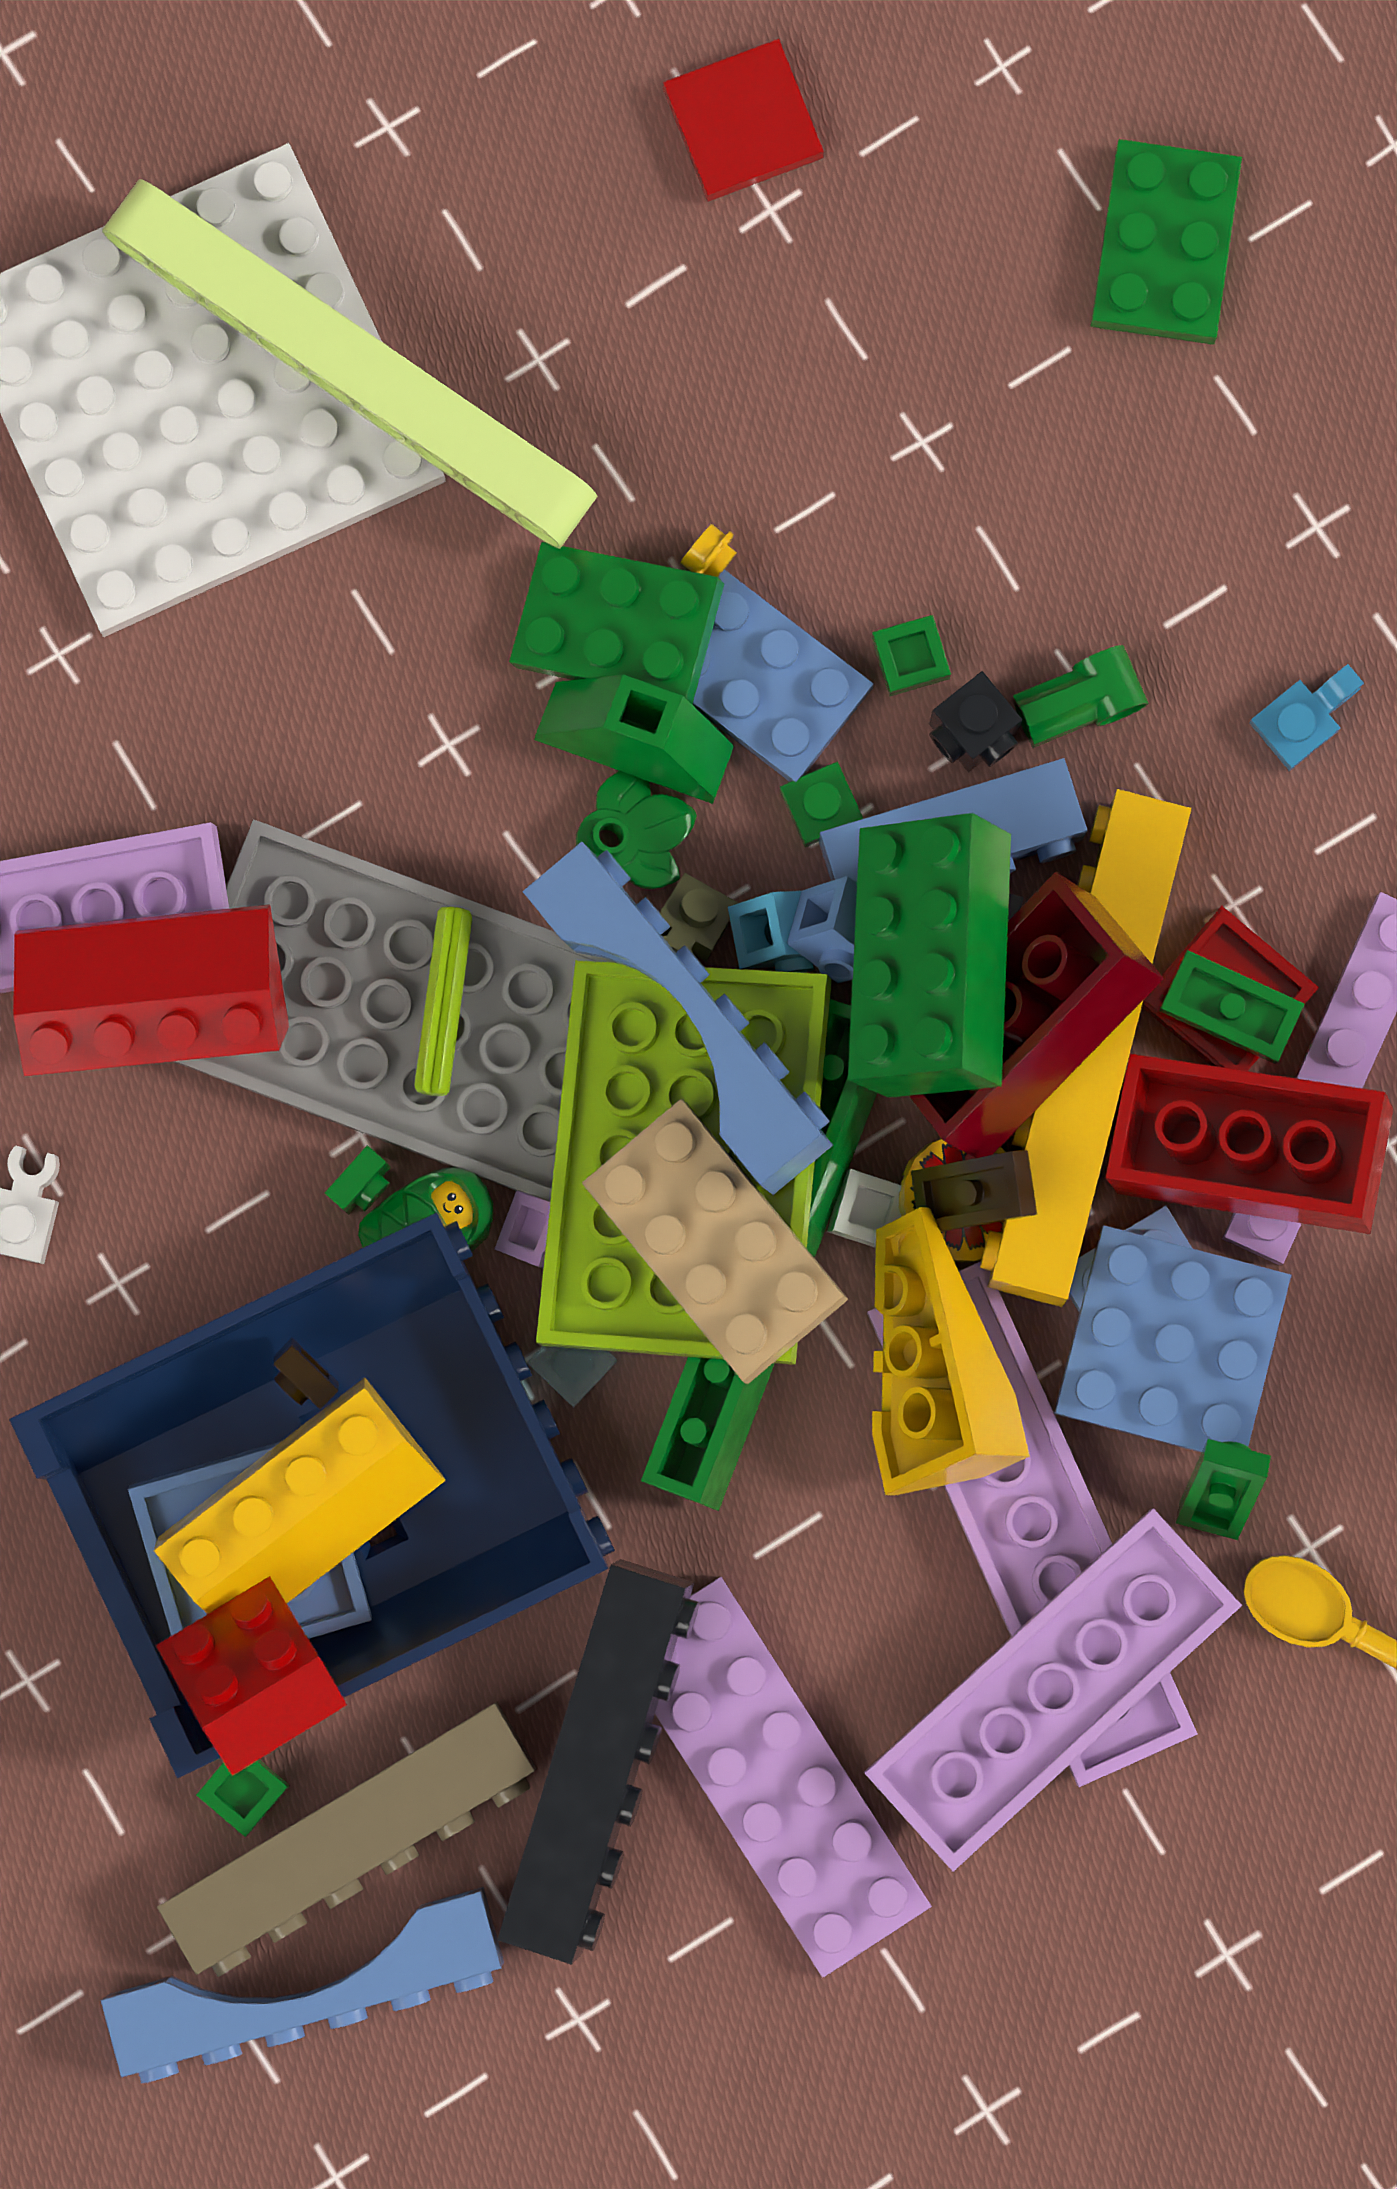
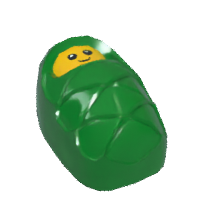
[358,1167,493,1251]

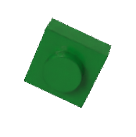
[872,615,951,697]
[779,761,863,848]
[325,1145,391,1215]
[196,1760,290,1837]

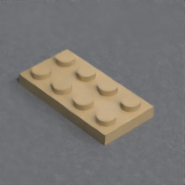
[582,1099,848,1384]

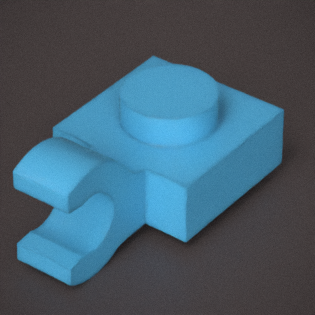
[1249,664,1364,771]

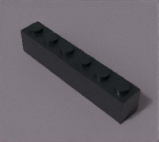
[497,1559,699,1965]

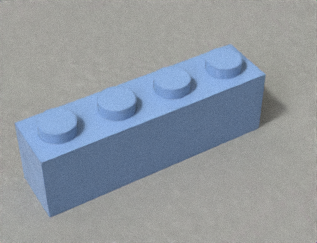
[819,758,1087,883]

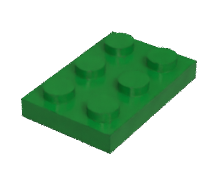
[1090,139,1242,345]
[509,542,724,705]

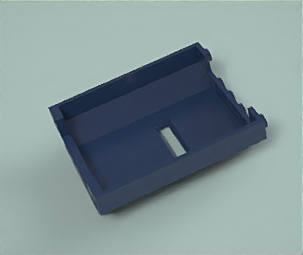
[9,1212,615,1779]

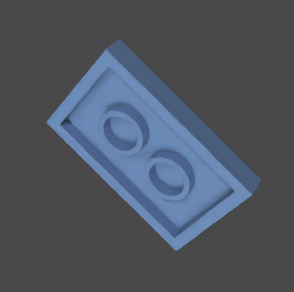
[693,569,873,782]

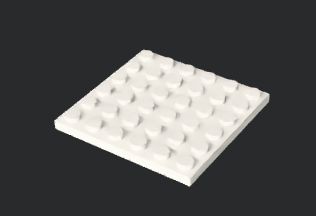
[0,143,446,637]

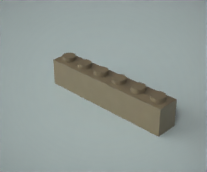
[157,1701,537,1977]

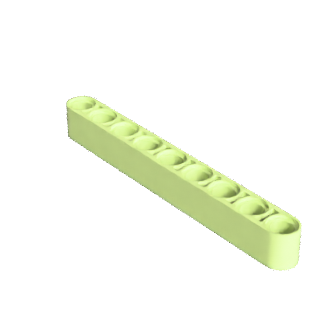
[102,179,598,549]

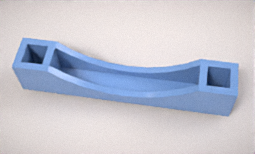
[522,842,833,1195]
[101,1887,504,2083]

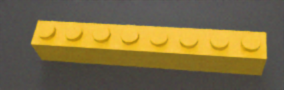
[980,789,1192,1307]

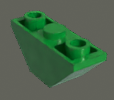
[534,674,734,804]

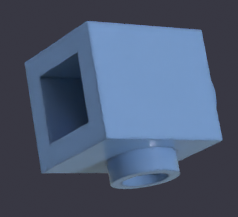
[787,876,857,983]

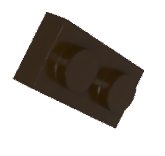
[911,1150,1037,1232]

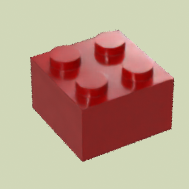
[156,1576,347,1776]

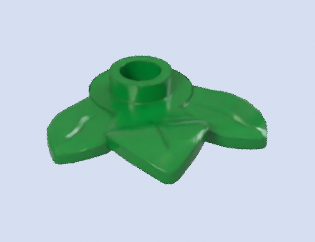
[576,771,697,889]

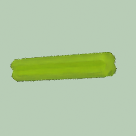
[414,906,472,1096]

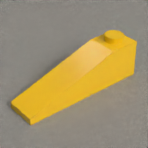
[872,1207,1030,1496]

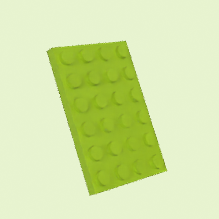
[536,960,832,1365]

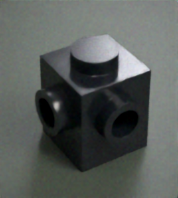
[929,671,1022,773]

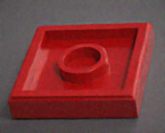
[663,39,824,202]
[1142,906,1319,1071]

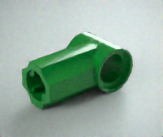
[1012,645,1149,748]

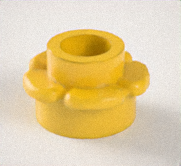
[680,524,737,577]

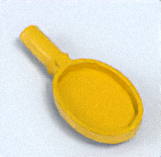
[1243,1555,1397,1669]

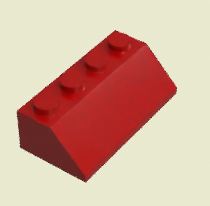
[13,904,289,1076]

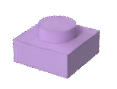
[495,1190,550,1269]

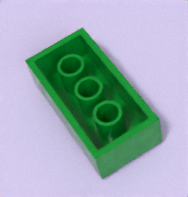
[848,813,1011,1098]

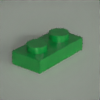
[1159,950,1304,1064]
[1175,1439,1271,1540]

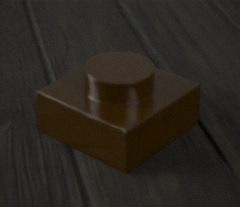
[273,1337,339,1409]

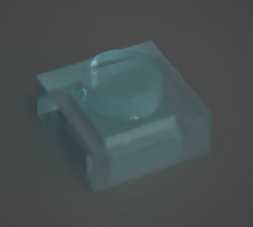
[527,1346,618,1408]

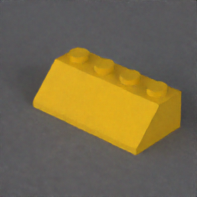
[154,1377,445,1614]

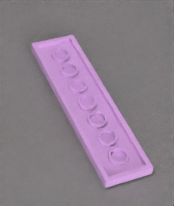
[867,1262,1197,1787]

